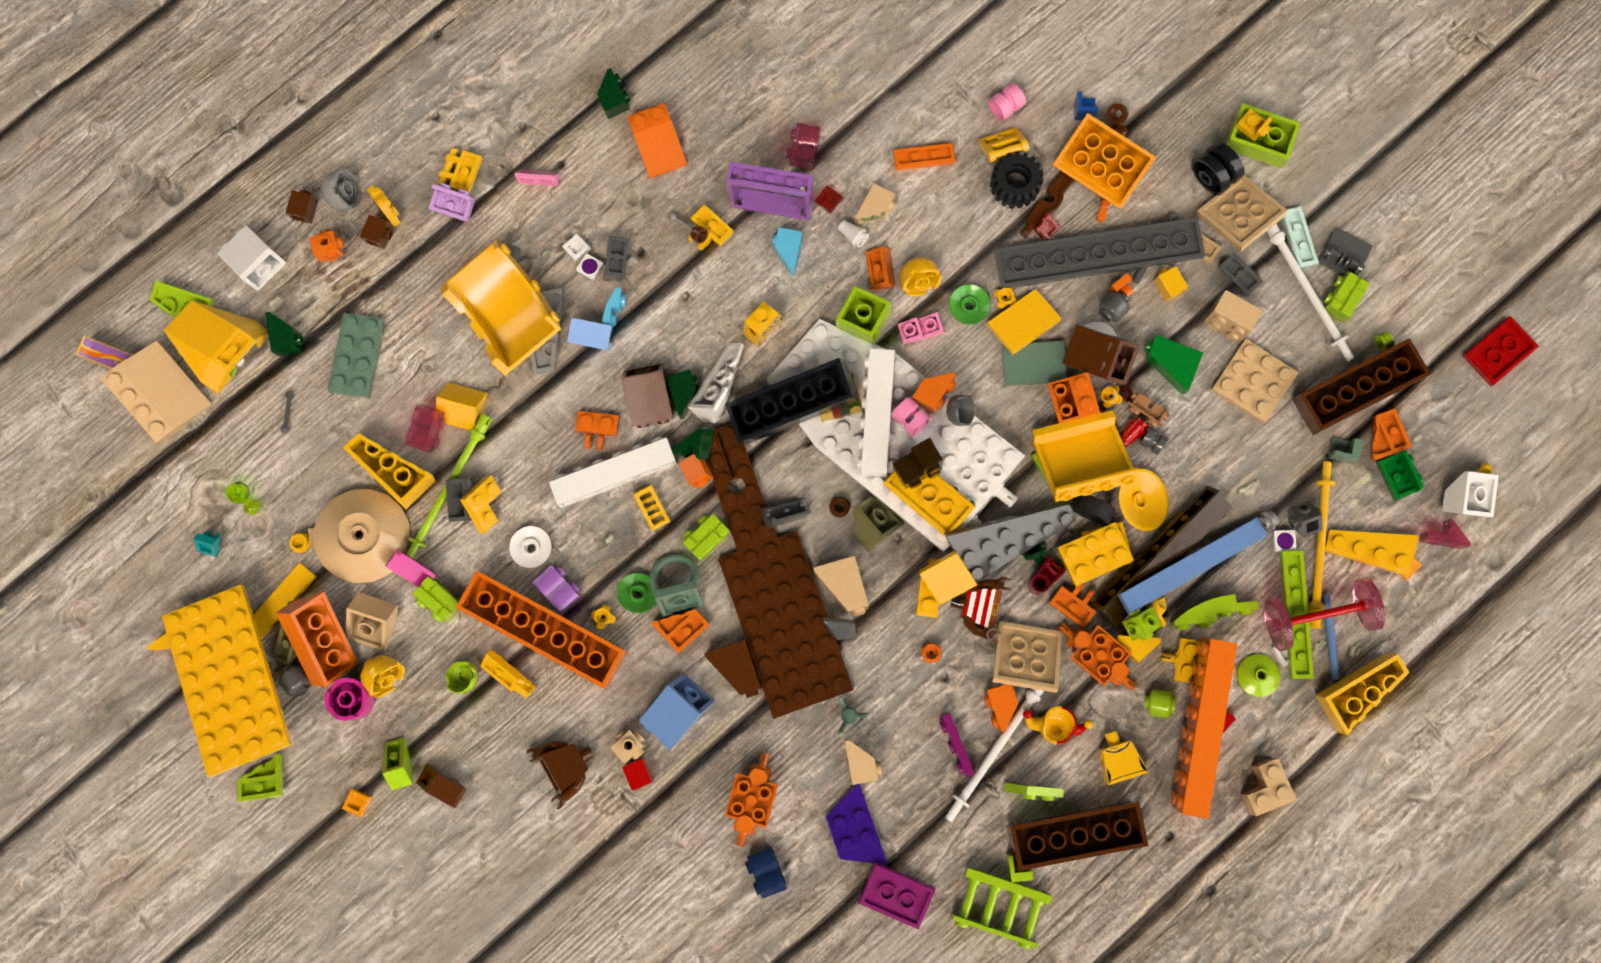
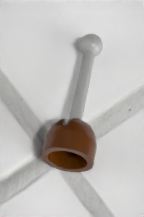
[669,213,708,244]

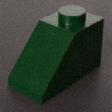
[265,312,304,356]
[666,369,700,420]

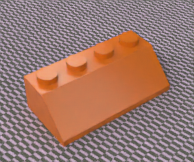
[276,591,359,687]

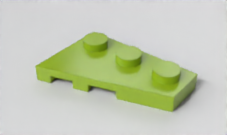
[149,280,215,318]

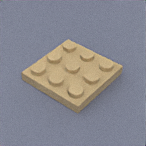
[1197,175,1288,252]
[1211,339,1299,424]
[992,621,1062,693]

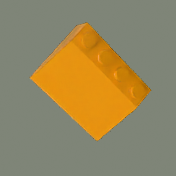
[1052,113,1156,210]

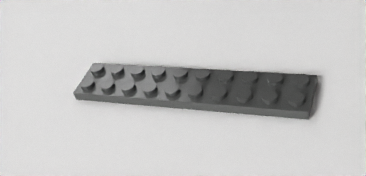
[994,217,1205,289]

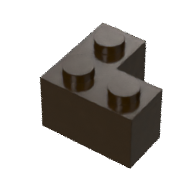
[892,438,943,489]

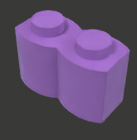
[532,564,581,613]

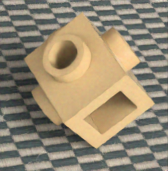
[610,730,646,764]

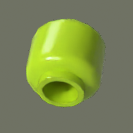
[1144,689,1177,719]

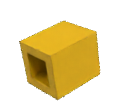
[1154,266,1188,302]

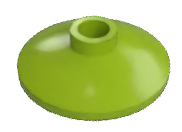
[1237,654,1280,697]

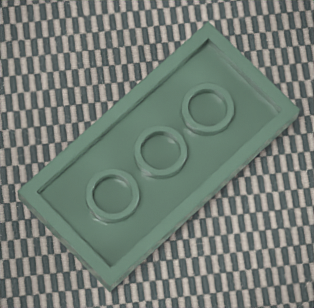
[328,313,386,399]

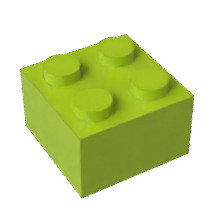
[836,286,891,344]

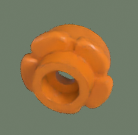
[921,642,942,663]

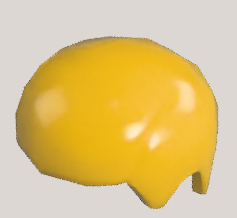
[1145,595,1167,627]

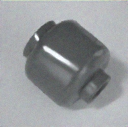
[1099,292,1130,322]
[278,664,310,696]

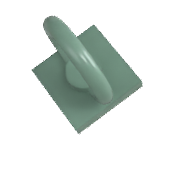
[649,554,704,617]

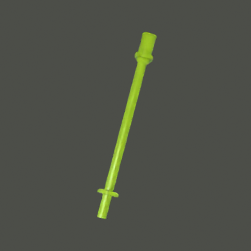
[406,413,493,558]

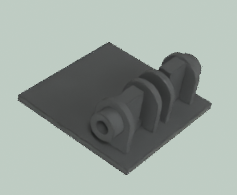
[1319,228,1373,276]

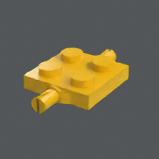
[1161,638,1235,684]

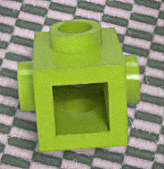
[1122,607,1163,641]

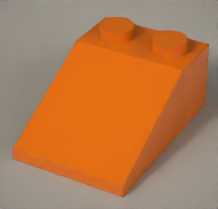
[627,103,687,179]

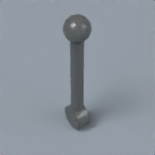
[280,391,295,433]

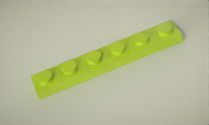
[1280,551,1314,679]

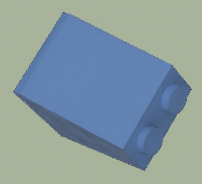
[639,673,715,750]

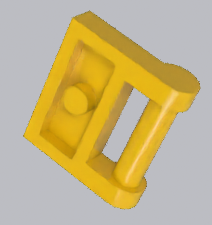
[978,127,1029,163]

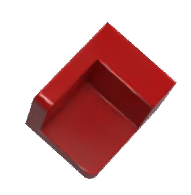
[622,758,654,791]

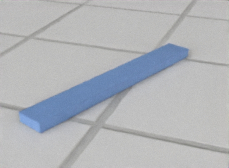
[1118,517,1268,614]

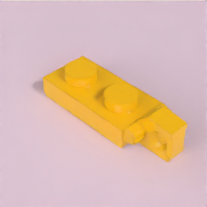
[916,558,939,618]
[480,649,536,698]

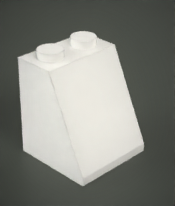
[217,225,286,291]

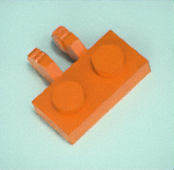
[575,411,620,451]
[1048,583,1096,629]

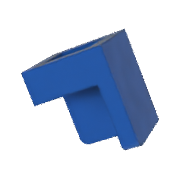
[1074,92,1098,120]

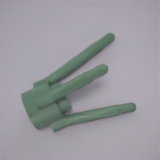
[838,696,869,735]

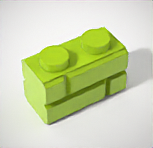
[1323,272,1370,322]
[682,513,731,562]
[413,576,460,623]

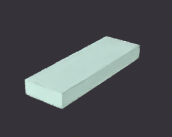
[1281,206,1319,269]

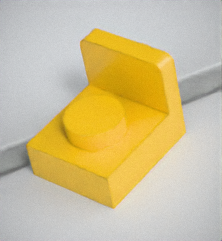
[1235,108,1273,142]

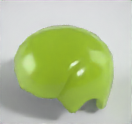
[445,661,478,694]

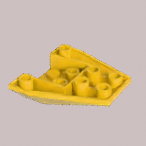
[164,300,269,394]

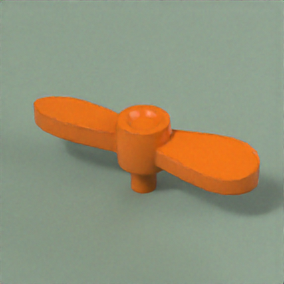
[1097,199,1110,222]

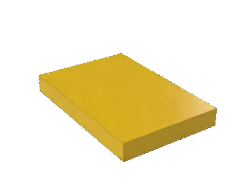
[987,289,1062,355]

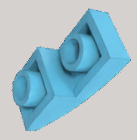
[602,287,626,332]

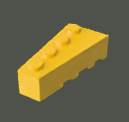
[343,433,436,510]
[1315,652,1409,736]

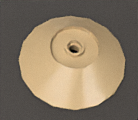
[313,489,411,583]

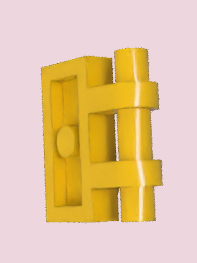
[437,148,483,193]

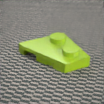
[1004,783,1064,801]

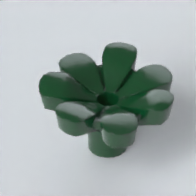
[1022,541,1047,564]

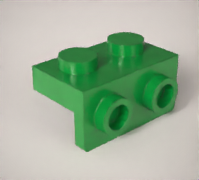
[1376,450,1425,501]

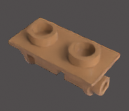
[1126,391,1170,428]

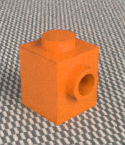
[679,454,714,488]

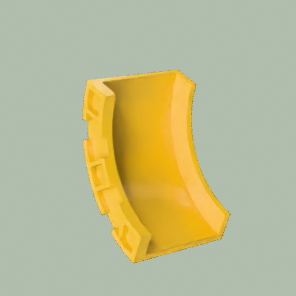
[441,240,561,376]

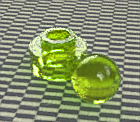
[226,481,261,515]

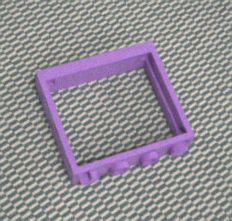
[726,161,814,221]

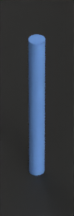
[1321,594,1341,680]

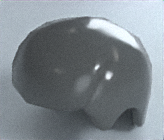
[946,395,975,426]

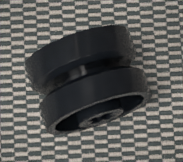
[1191,141,1245,195]

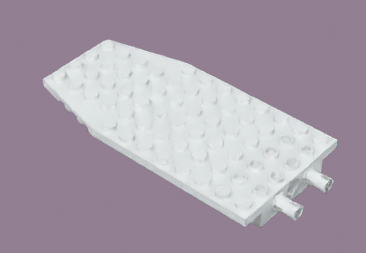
[766,319,1025,553]

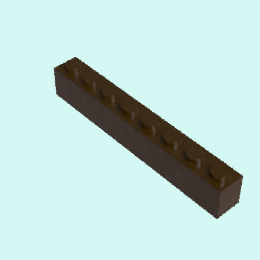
[1092,485,1232,627]

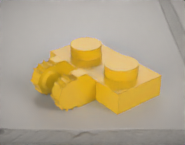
[367,185,401,227]
[688,204,734,250]

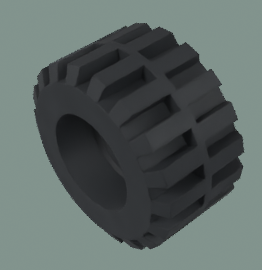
[990,152,1044,209]

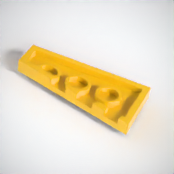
[1325,530,1419,576]

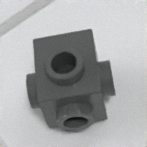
[1288,501,1323,538]

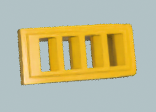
[633,484,671,531]

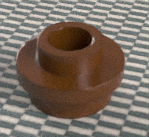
[829,497,850,518]

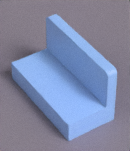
[567,318,612,351]

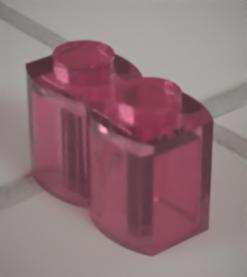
[786,123,821,170]
[405,404,446,453]

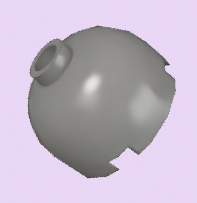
[321,169,361,210]

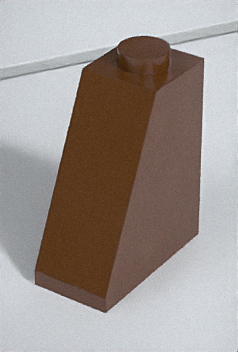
[704,640,762,698]

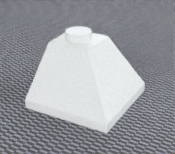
[1442,471,1499,517]

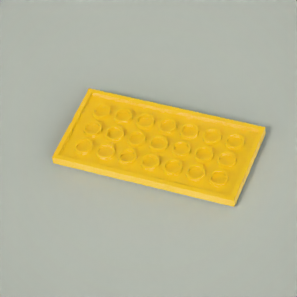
[162,584,292,777]

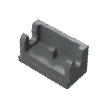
[603,235,629,282]
[1218,252,1263,296]
[446,478,472,522]
[760,497,811,529]

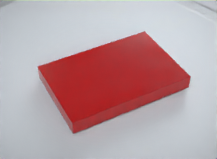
[1462,316,1539,387]

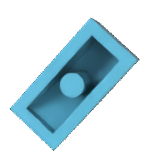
[772,227,803,276]

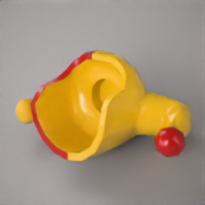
[1023,706,1093,745]

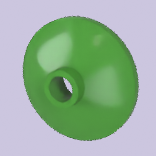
[949,284,990,325]
[617,573,657,613]

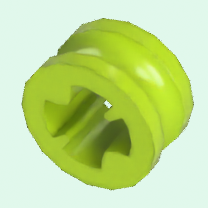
[1374,331,1395,352]

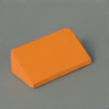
[865,246,896,291]

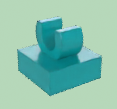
[193,530,221,557]

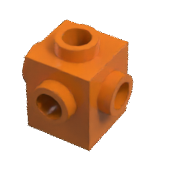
[309,230,345,262]

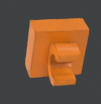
[1108,273,1134,298]

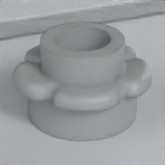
[1259,510,1279,530]

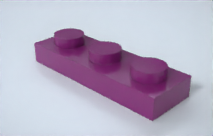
[939,713,975,777]

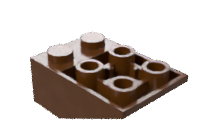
[1062,324,1140,385]

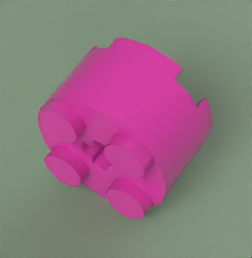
[324,678,375,721]

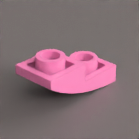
[898,312,945,344]

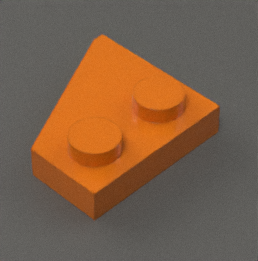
[1371,408,1412,462]
[651,609,710,654]

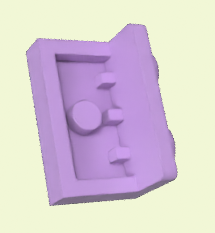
[428,183,475,223]

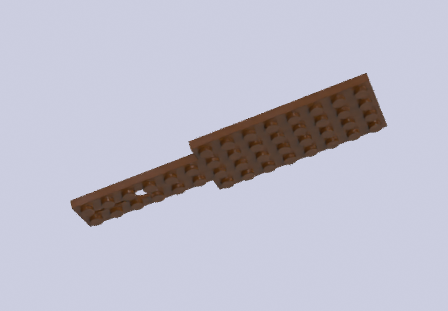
[706,423,853,719]

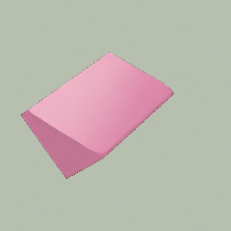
[515,169,560,186]

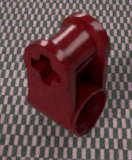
[1028,555,1067,595]

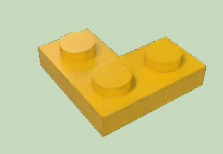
[460,475,501,533]

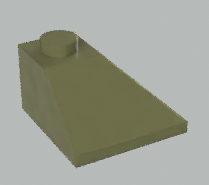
[853,495,904,553]

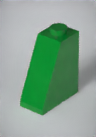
[1144,335,1203,395]

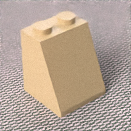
[813,556,869,617]

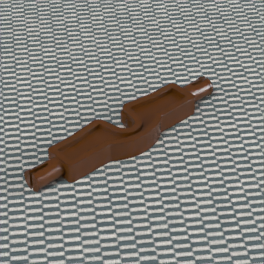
[1020,172,1074,238]

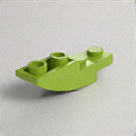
[1170,594,1259,630]

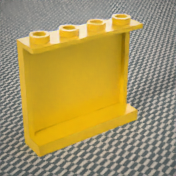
[1032,410,1139,502]

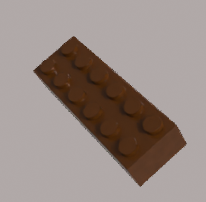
[1292,338,1431,436]
[1006,800,1149,871]

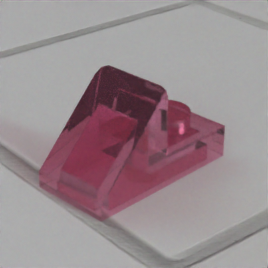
[1419,519,1471,549]

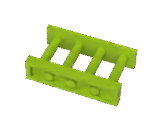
[951,866,1052,950]

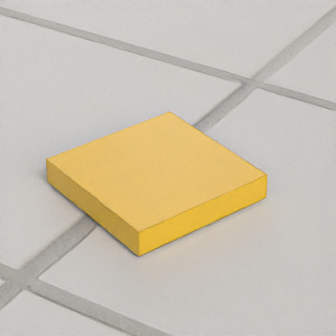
[918,550,977,605]

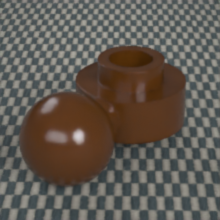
[1107,103,1129,138]

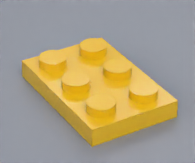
[1057,522,1134,587]

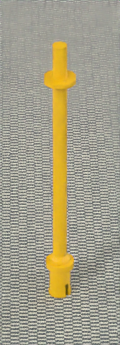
[1308,461,1336,629]

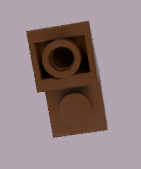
[416,764,466,808]

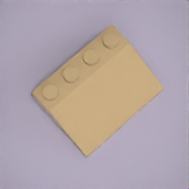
[100,341,213,443]

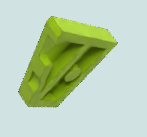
[237,754,283,802]

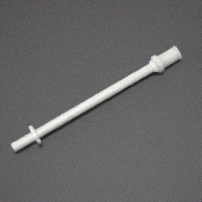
[1266,224,1355,362]
[945,688,1044,822]

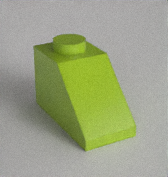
[382,737,413,790]

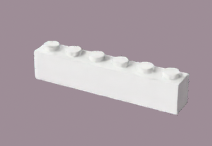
[858,349,895,477]
[549,437,677,508]

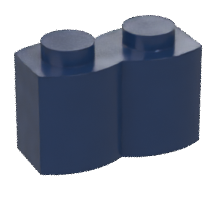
[745,846,788,899]

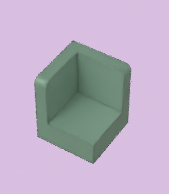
[1327,438,1363,464]

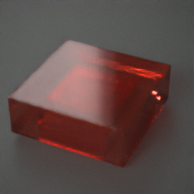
[815,186,843,214]
[1033,213,1061,241]

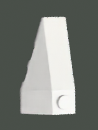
[688,343,744,423]

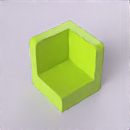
[1006,853,1034,882]

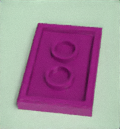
[858,861,936,930]

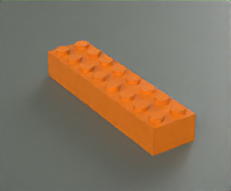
[456,570,628,689]
[1171,637,1237,819]

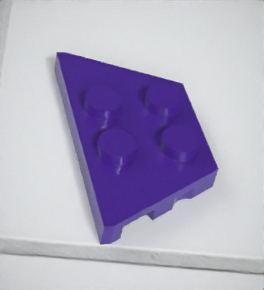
[826,784,887,865]

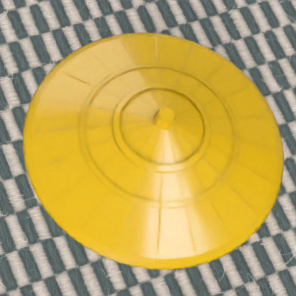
[1119,469,1169,531]

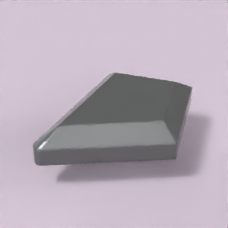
[823,617,856,640]

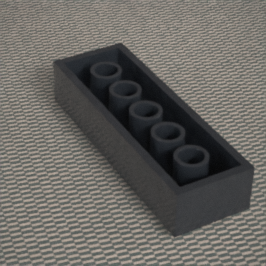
[725,358,859,445]

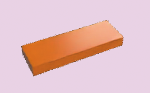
[893,142,956,171]

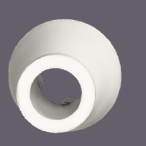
[838,220,869,248]

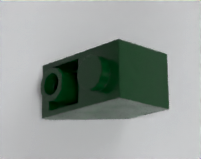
[597,68,630,119]

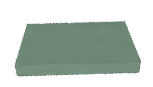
[1001,341,1067,386]

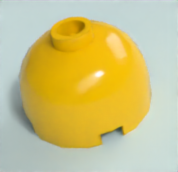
[899,257,942,297]
[360,655,405,698]

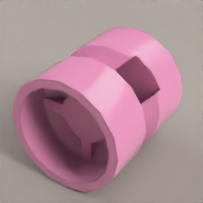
[988,83,1026,121]
[891,397,931,437]

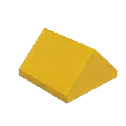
[435,382,488,431]

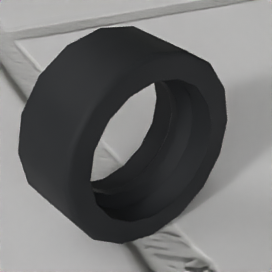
[1072,495,1116,525]

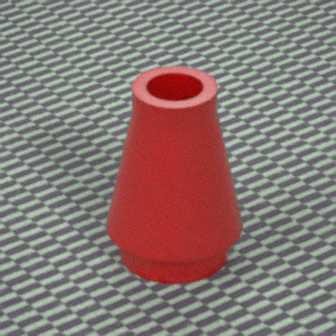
[1120,416,1149,447]

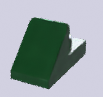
[671,427,714,460]

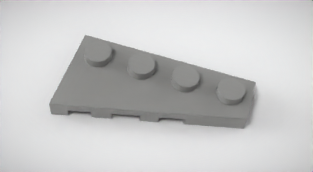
[531,288,563,375]

